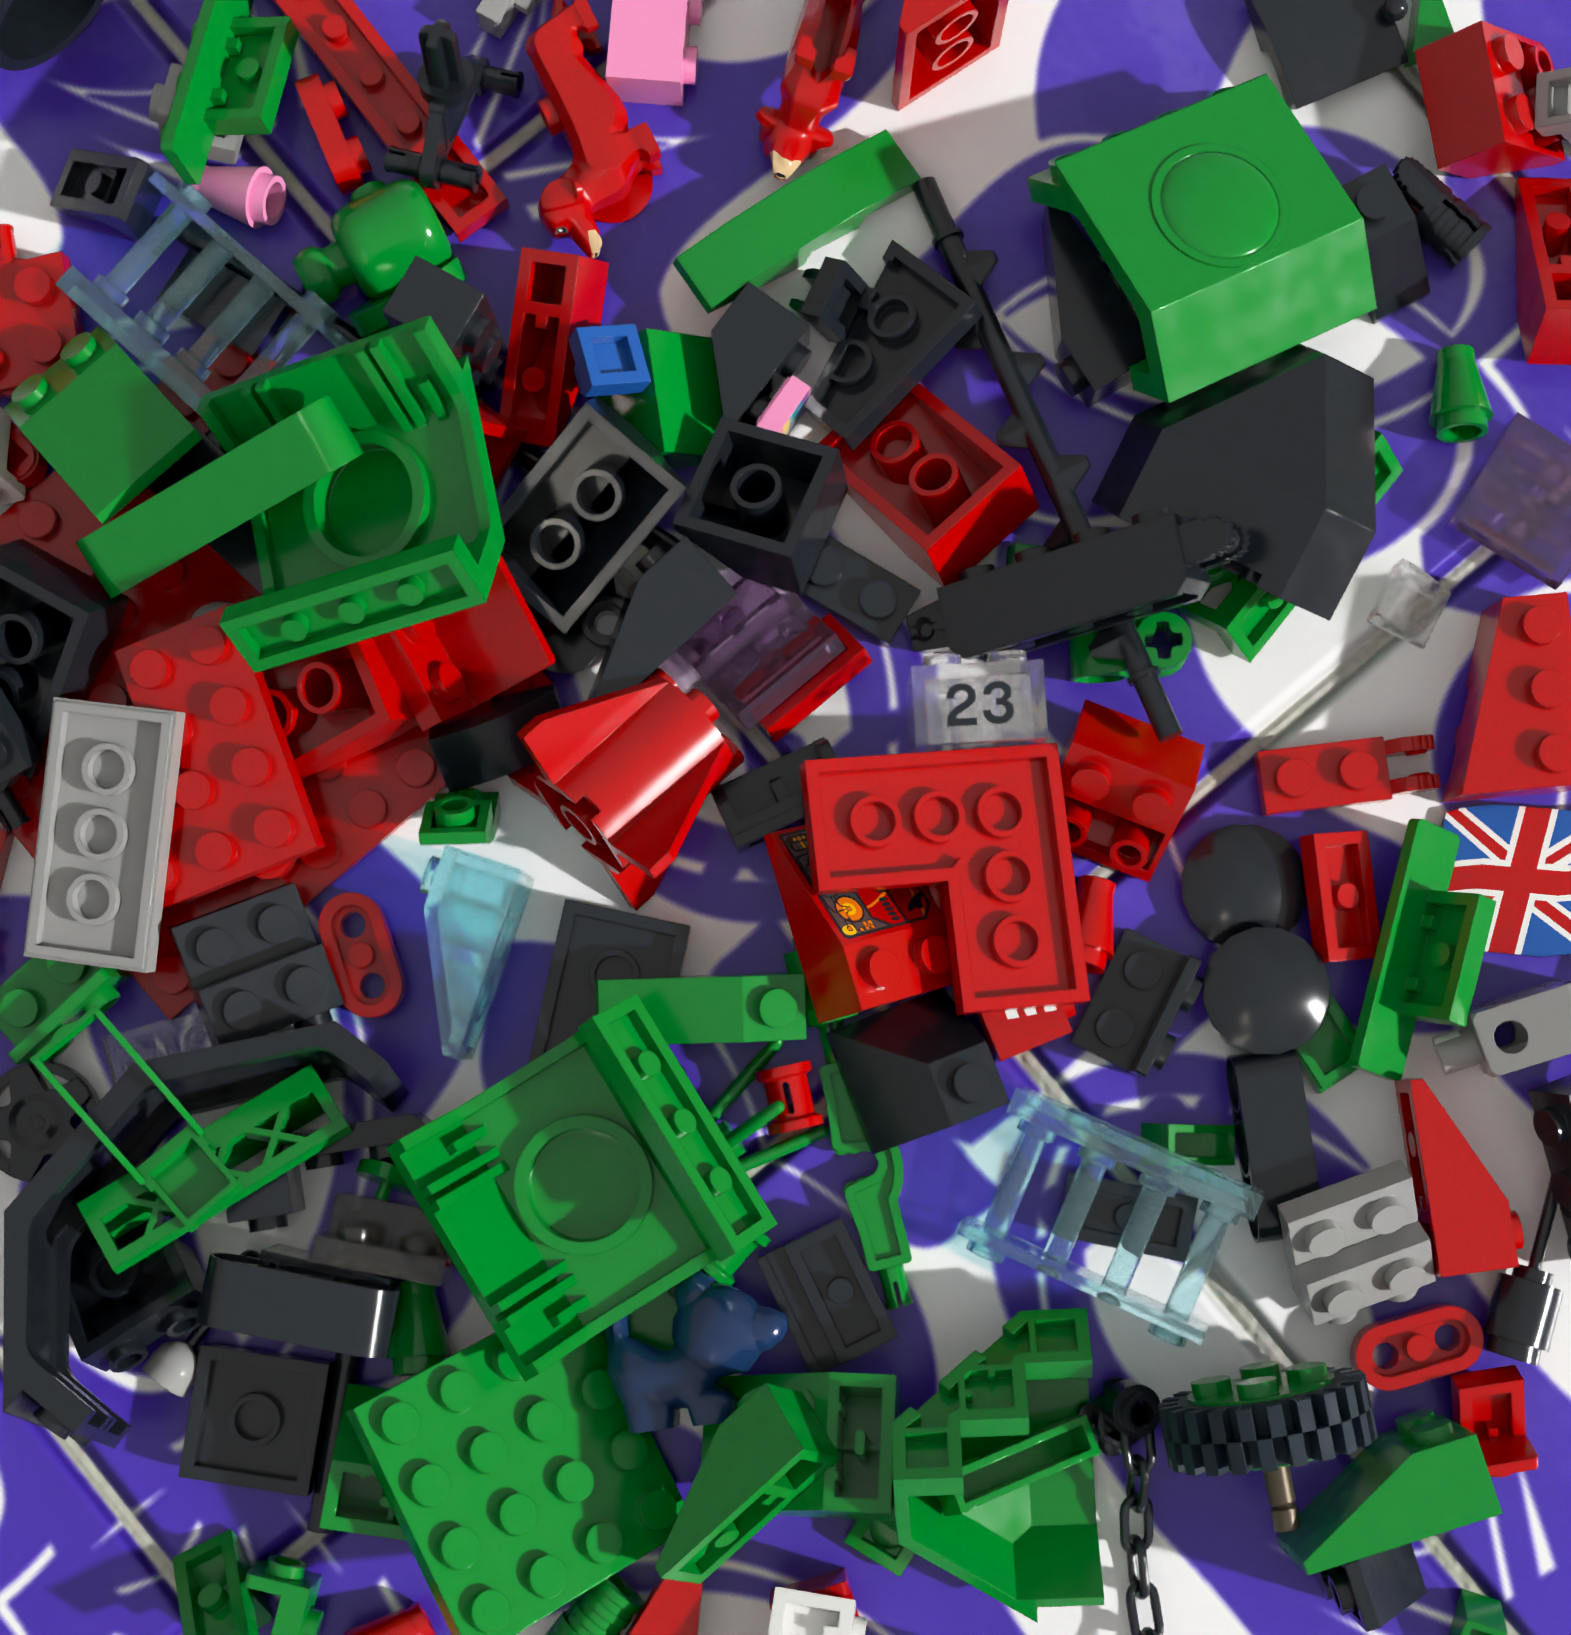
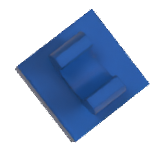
[569,324,651,397]

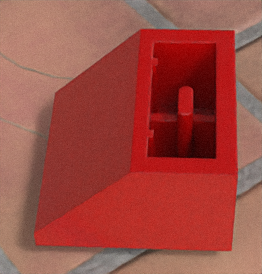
[1415,20,1566,179]
[1059,699,1205,882]

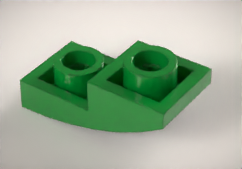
[418,788,501,846]

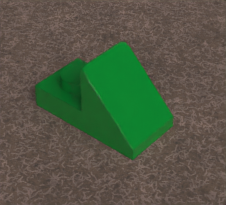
[172,1529,273,1635]

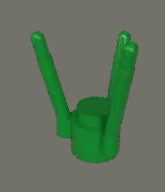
[708,1041,829,1171]

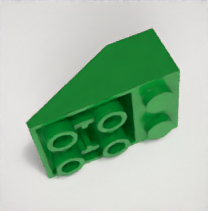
[701,1372,901,1521]

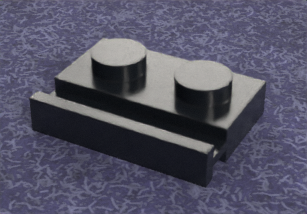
[756,1216,899,1373]

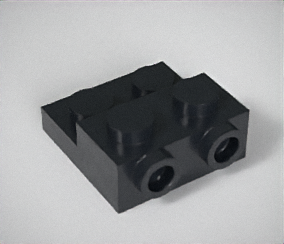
[168,882,344,1046]
[69,1216,205,1373]

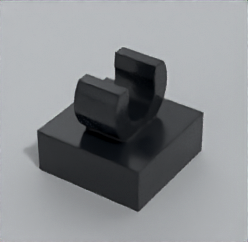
[789,256,869,343]

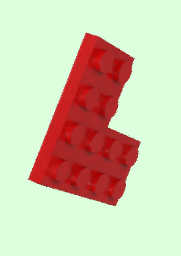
[114,604,325,911]
[799,743,1091,1015]

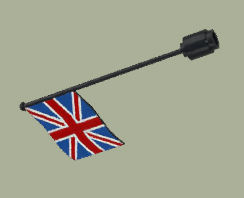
[1441,804,1571,1366]

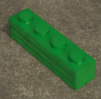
[937,1414,1101,1516]

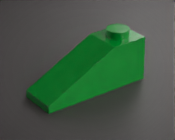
[595,972,807,1044]
[655,1383,840,1584]

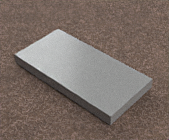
[23,697,186,973]

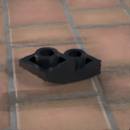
[155,249,291,362]
[428,684,563,793]

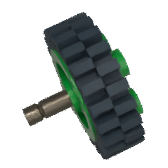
[1157,1361,1378,1532]

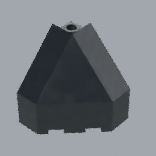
[1092,344,1376,621]

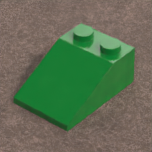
[4,325,203,525]
[1277,1410,1503,1576]

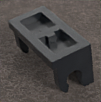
[710,737,837,854]

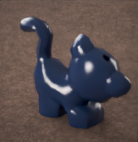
[603,1270,788,1433]

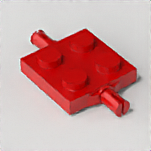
[0,224,84,399]

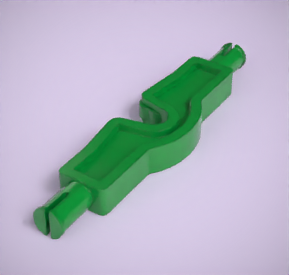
[816,1020,914,1309]

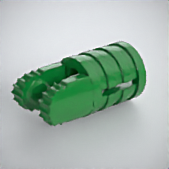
[545,1574,644,1635]

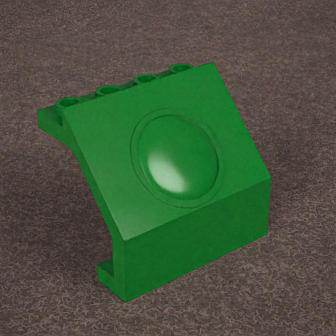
[1027,73,1377,403]
[196,315,505,673]
[386,993,778,1382]

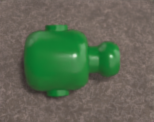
[292,179,453,306]

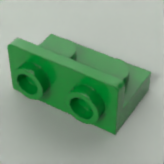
[0,957,131,1065]

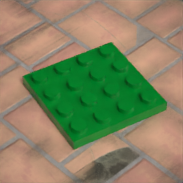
[346,1332,684,1635]

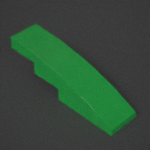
[673,129,921,314]

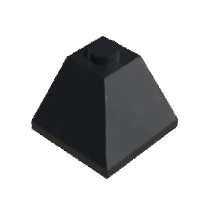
[825,988,1010,1154]

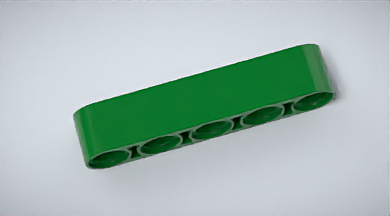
[75,394,364,599]

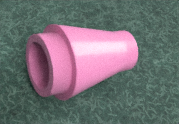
[187,165,286,229]

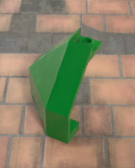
[891,1308,1104,1623]

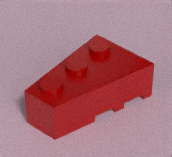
[1441,592,1571,803]

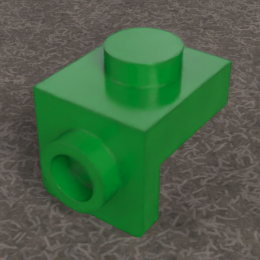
[243,1555,324,1635]

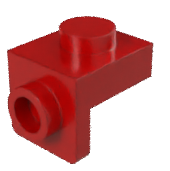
[1450,1365,1538,1477]

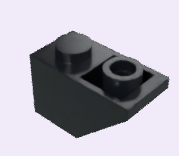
[711,282,812,426]
[1316,1543,1427,1632]

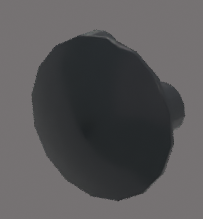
[1182,825,1307,945]
[1203,927,1330,1055]

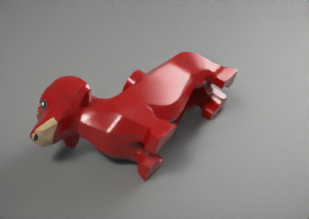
[525,0,663,259]
[755,0,864,181]

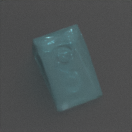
[420,844,535,1060]

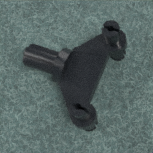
[384,19,524,193]

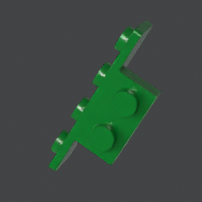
[160,0,299,185]
[1349,818,1496,1081]

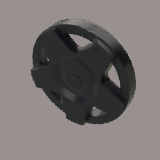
[0,1062,100,1182]

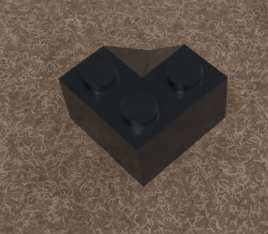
[672,417,848,595]

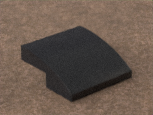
[1244,0,1409,110]

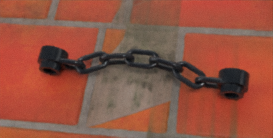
[1102,1379,1164,1635]

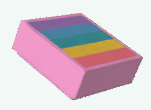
[756,375,811,435]

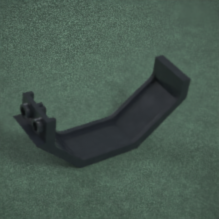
[3,1021,409,1449]

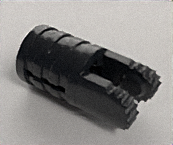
[1392,156,1493,270]

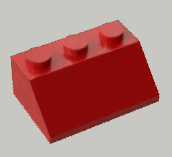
[891,0,1009,111]

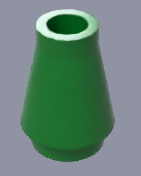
[1429,344,1494,443]
[386,1280,451,1376]

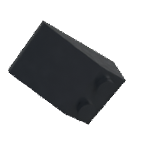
[0,538,129,779]

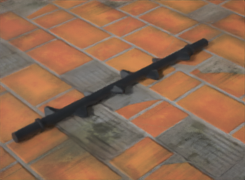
[912,177,1183,743]

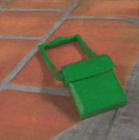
[30,1005,244,1233]

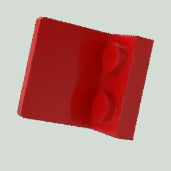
[373,555,555,732]

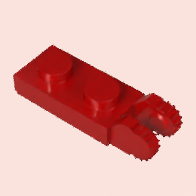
[1253,734,1441,816]

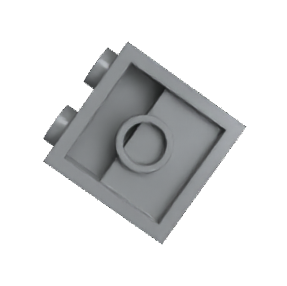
[1277,1159,1436,1326]

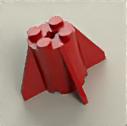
[507,668,744,911]

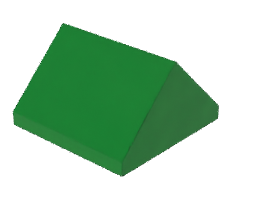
[598,328,723,469]

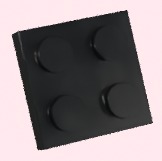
[178,1342,334,1497]

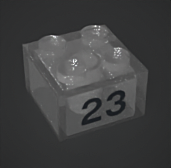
[905,650,1048,753]

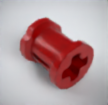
[754,1060,824,1136]

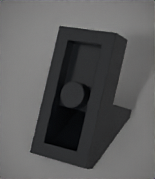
[49,148,164,242]

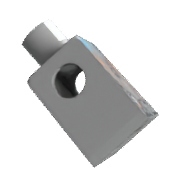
[1432,979,1571,1077]

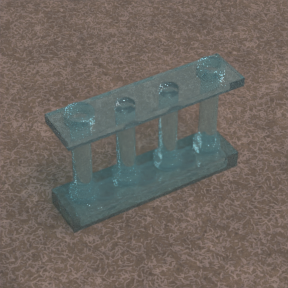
[56,171,349,416]
[955,1085,1265,1347]

